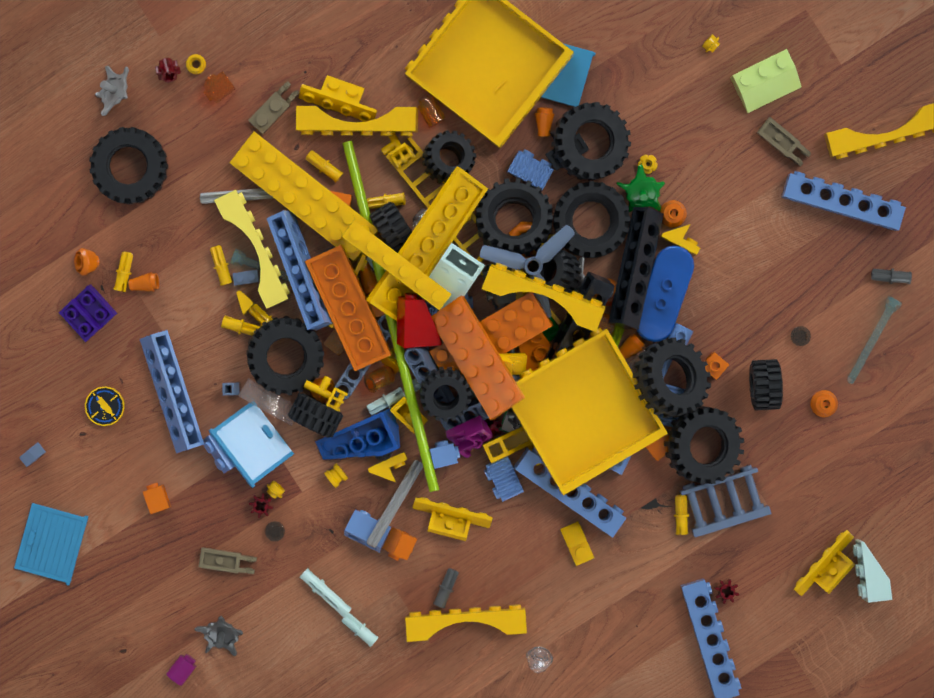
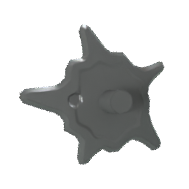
[195,616,243,656]

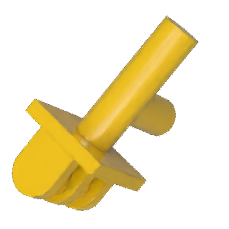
[381,133,416,168]
[304,376,348,412]

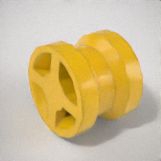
[324,463,348,488]

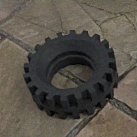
[551,102,631,181]
[89,127,168,205]
[476,178,553,257]
[553,181,630,258]
[246,316,324,395]
[633,337,711,418]
[664,406,745,484]

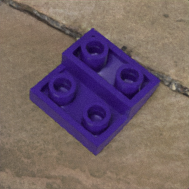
[59,284,118,342]

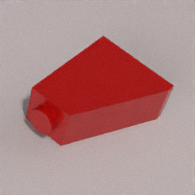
[397,293,442,348]

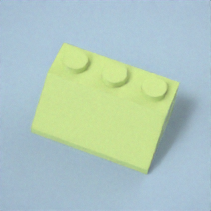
[730,49,802,113]

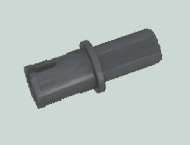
[871,268,912,284]
[433,568,459,608]

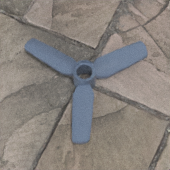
[480,225,575,318]

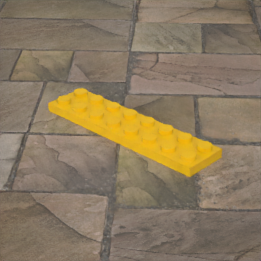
[230,131,378,261]
[366,166,488,321]

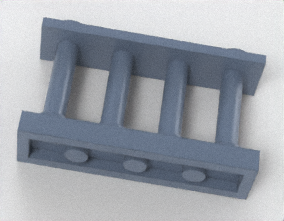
[679,465,771,538]

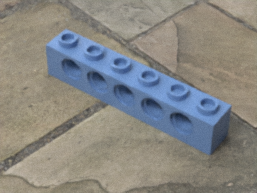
[782,171,906,231]
[267,210,333,330]
[140,330,204,453]
[513,448,626,538]
[680,578,742,698]

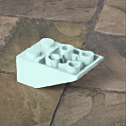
[429,243,485,309]
[853,539,892,603]

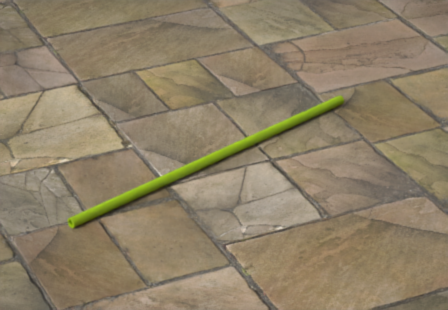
[342,141,439,492]

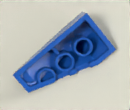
[315,408,400,460]

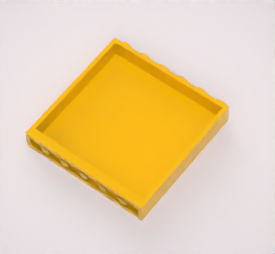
[405,0,574,149]
[511,328,668,495]

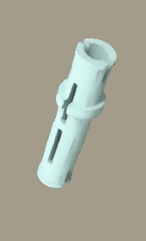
[299,568,352,618]

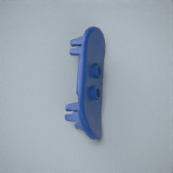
[637,246,694,342]

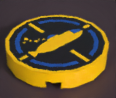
[85,386,125,426]

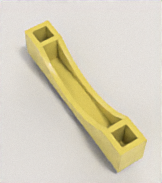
[214,190,290,309]

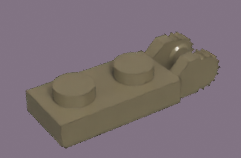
[248,81,299,134]
[756,117,811,167]
[199,547,257,574]

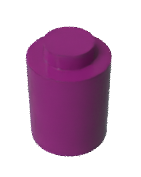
[166,654,197,686]

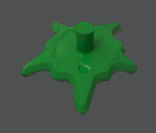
[616,164,665,212]

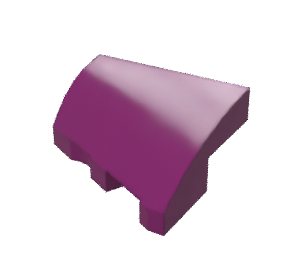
[445,415,492,458]

